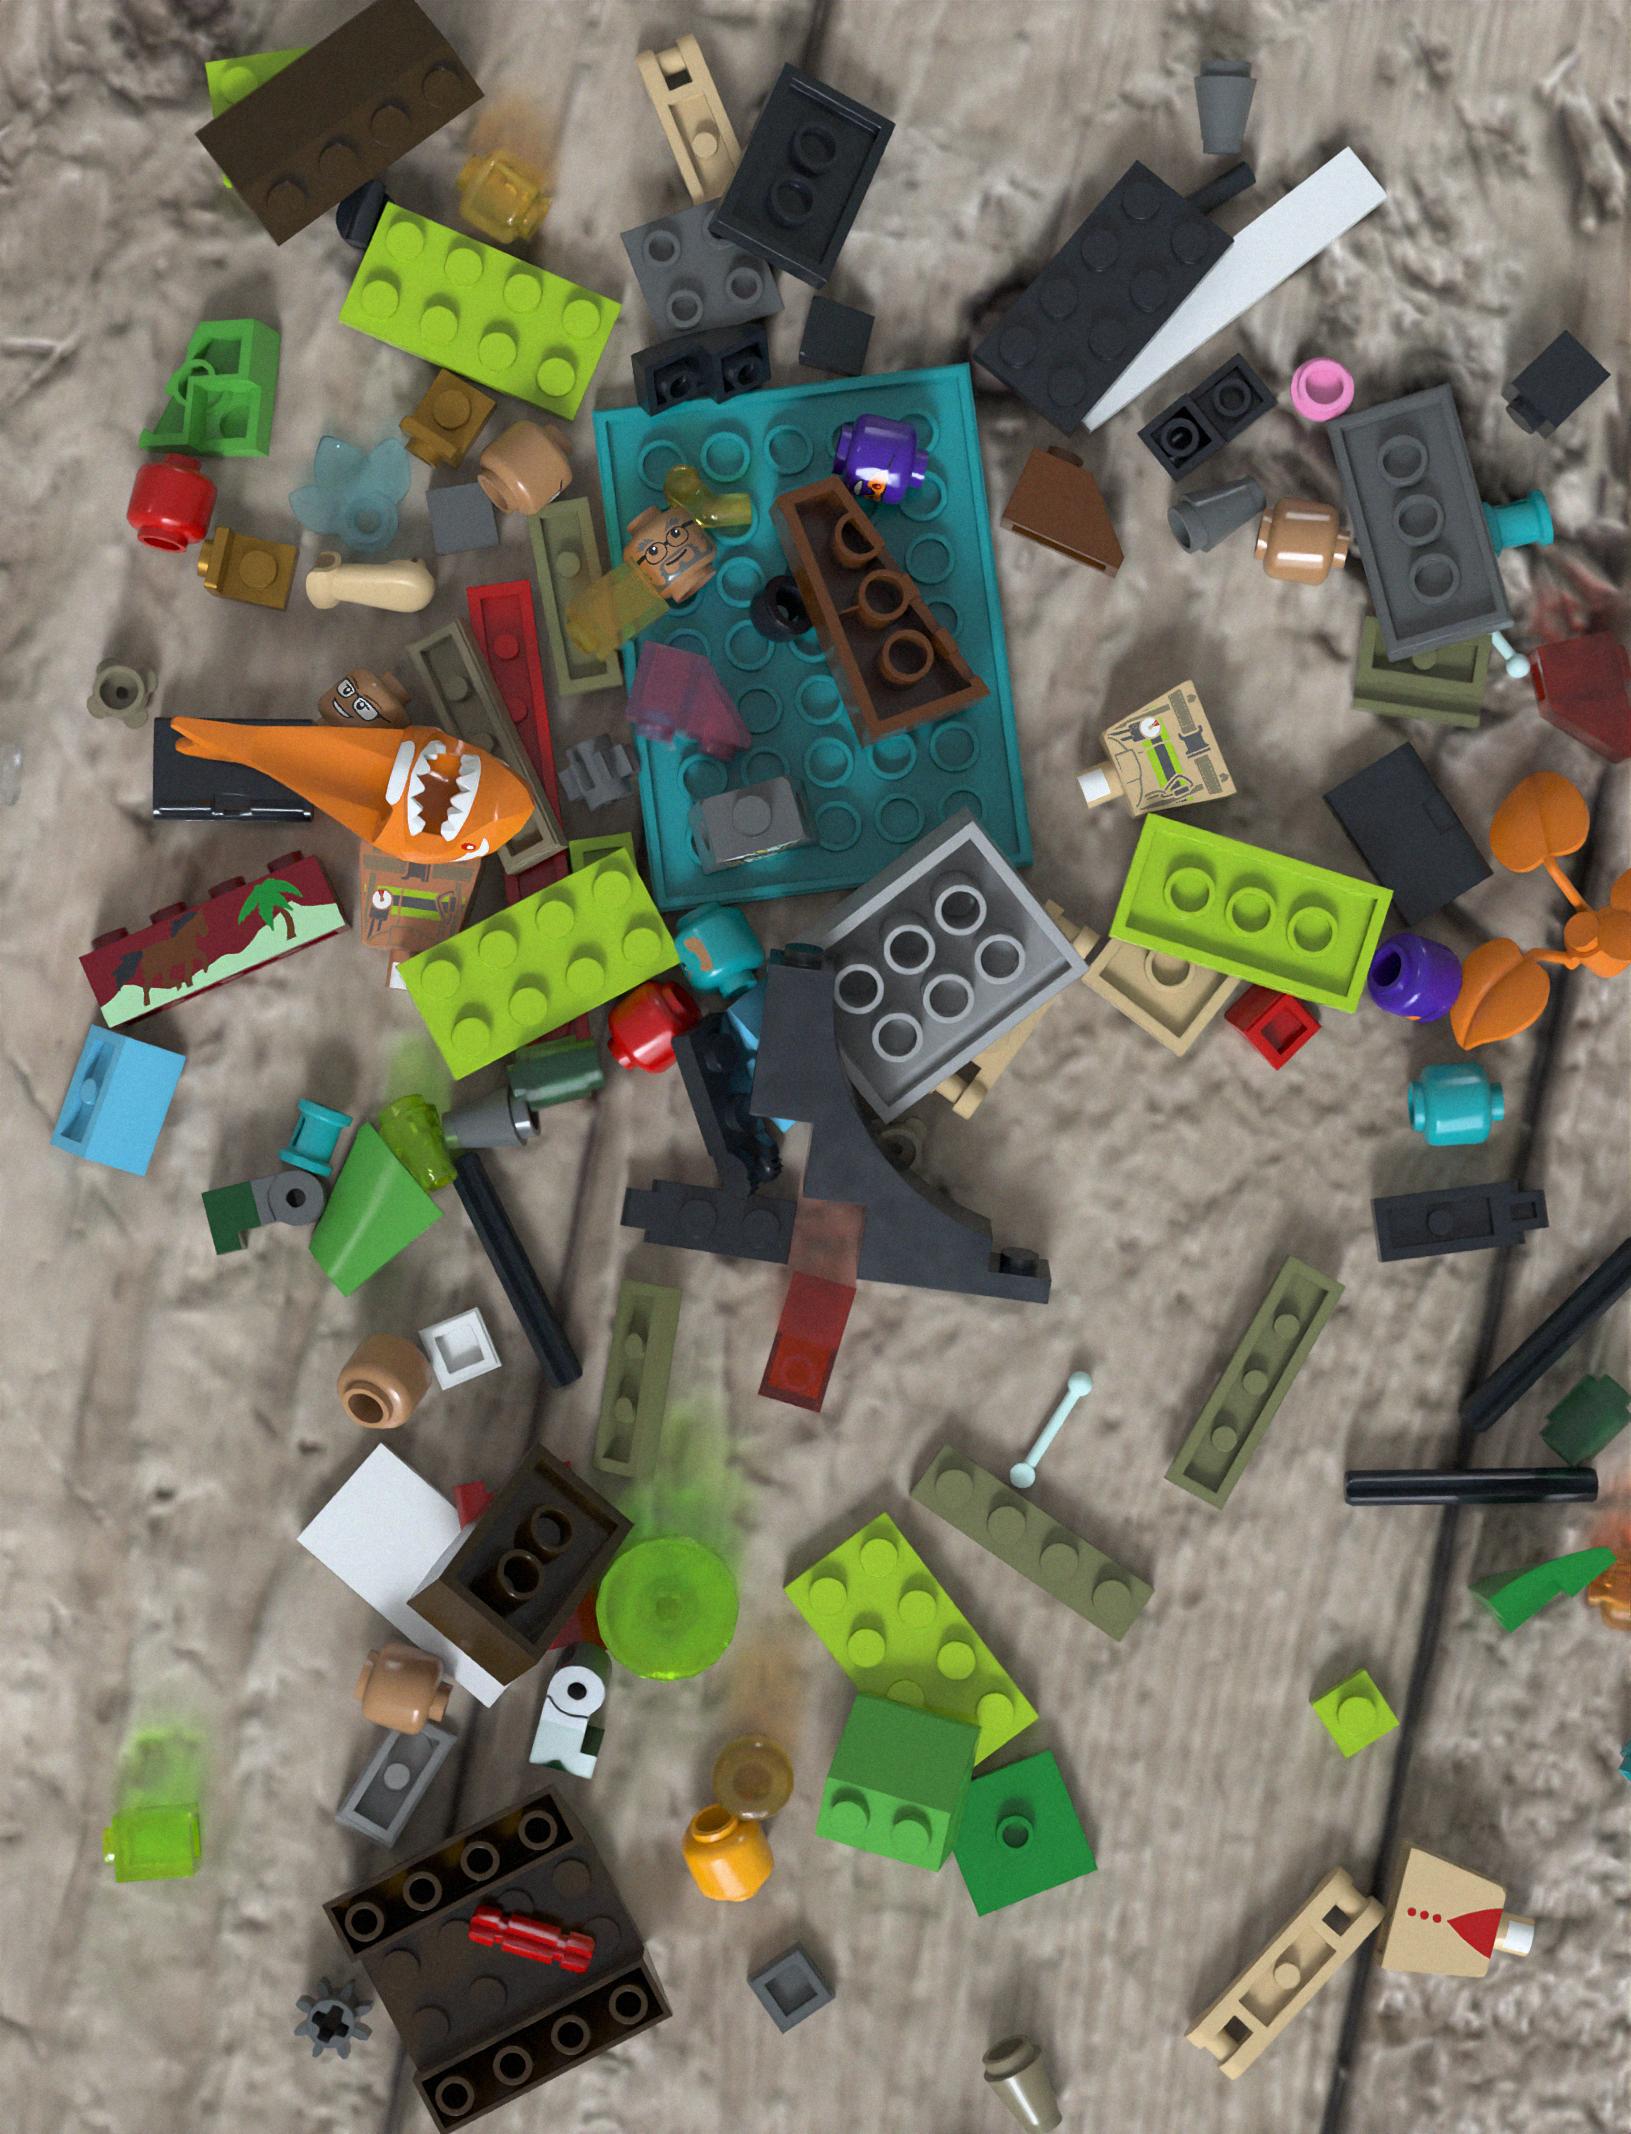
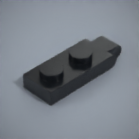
[620,1179,798,1265]
[1370,1180,1549,1263]

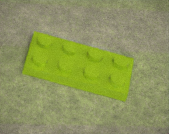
[338,201,622,424]
[1107,812,1394,1015]
[395,847,681,1081]
[783,1510,1039,1767]

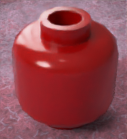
[126,453,217,553]
[607,980,703,1074]

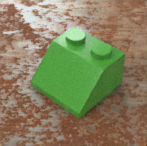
[815,1691,982,1872]

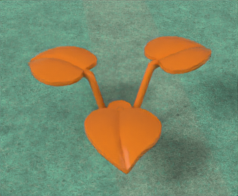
[1449,771,1631,1051]

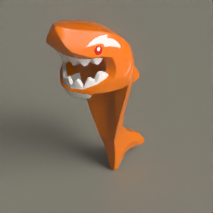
[171,716,536,865]

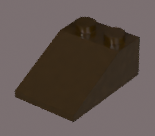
[406,1442,635,1687]

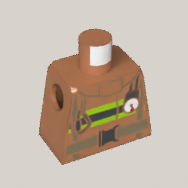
[359,840,487,991]

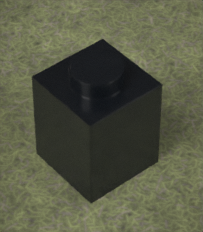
[1501,330,1611,440]

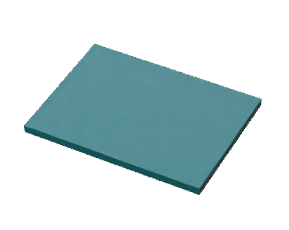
[592,363,1034,914]

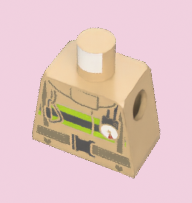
[1074,679,1237,821]

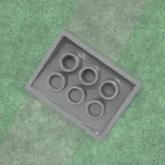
[765,805,1090,1125]

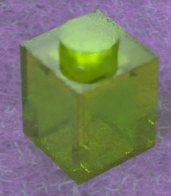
[103,1802,203,1883]

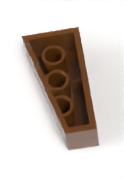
[768,474,991,749]

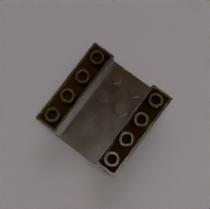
[322,1783,673,2134]

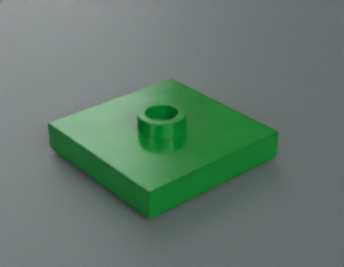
[953,1747,1098,1917]

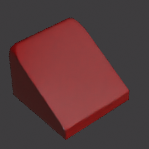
[1223,984,1322,1071]

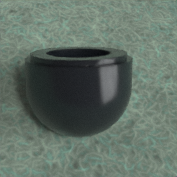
[749,575,813,643]

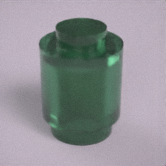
[507,1034,606,1112]
[1538,1374,1631,1469]

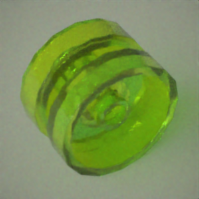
[595,1531,740,1682]

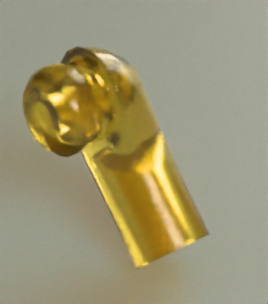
[663,464,752,529]

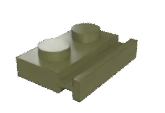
[1350,616,1493,729]

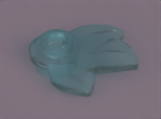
[288,436,412,553]

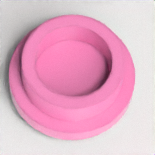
[1290,357,1354,422]

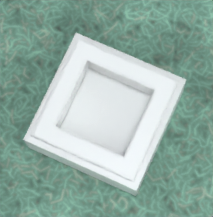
[418,1306,503,1390]

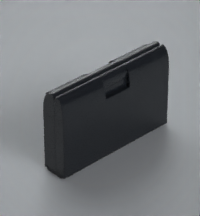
[153,717,315,823]
[1322,741,1494,929]

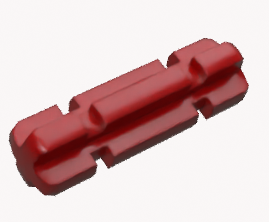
[468,1904,595,1974]

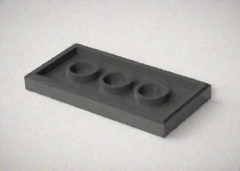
[1325,383,1516,662]

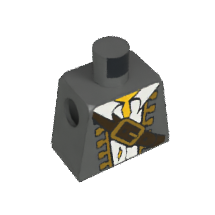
[687,775,821,875]

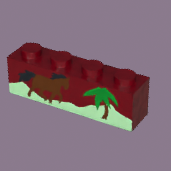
[79,850,352,1031]

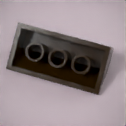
[194,0,485,247]

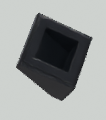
[798,295,875,377]

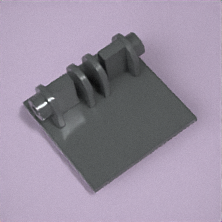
[620,196,785,342]

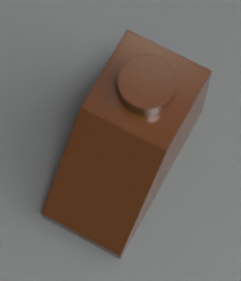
[999,445,1124,579]

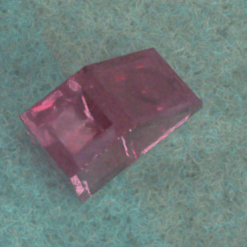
[624,640,753,761]

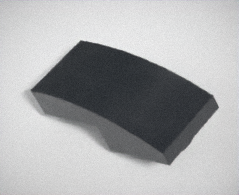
[631,323,772,417]
[1137,353,1279,483]

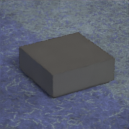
[425,481,500,556]
[746,1941,836,2034]

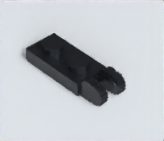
[670,1011,783,1200]

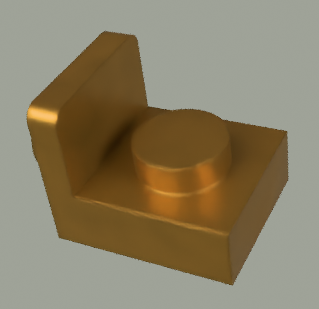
[398,368,498,470]
[197,525,300,612]

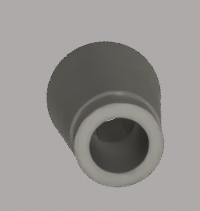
[1194,60,1257,155]
[1167,475,1267,554]
[442,1084,541,1150]

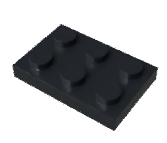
[707,62,896,290]

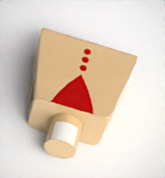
[1373,1838,1535,1977]

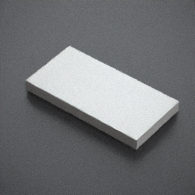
[296,1442,511,1708]

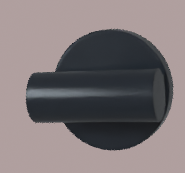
[336,179,396,252]

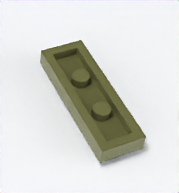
[526,496,624,698]
[592,1279,683,1480]

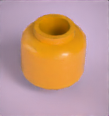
[681,1802,774,1901]

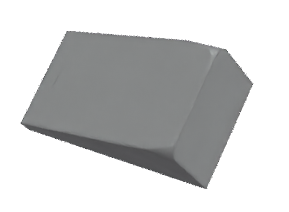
[334,1720,458,1853]

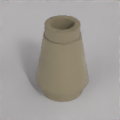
[982,2034,1062,2134]

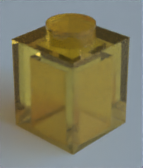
[564,556,670,663]

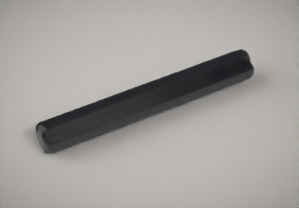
[446,1152,583,1389]
[1458,1237,1631,1433]
[1343,1467,1599,1506]

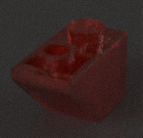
[1526,631,1631,765]
[758,1269,857,1413]

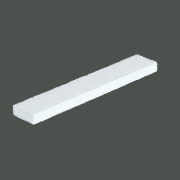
[1082,146,1388,434]

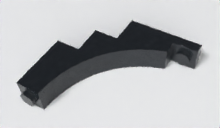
[749,943,1052,1304]

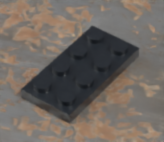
[972,160,1235,439]

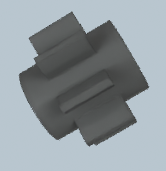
[557,733,642,812]
[294,1976,374,2060]

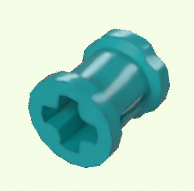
[1482,489,1554,558]
[277,1097,353,1177]

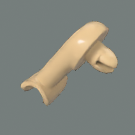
[306,551,436,613]

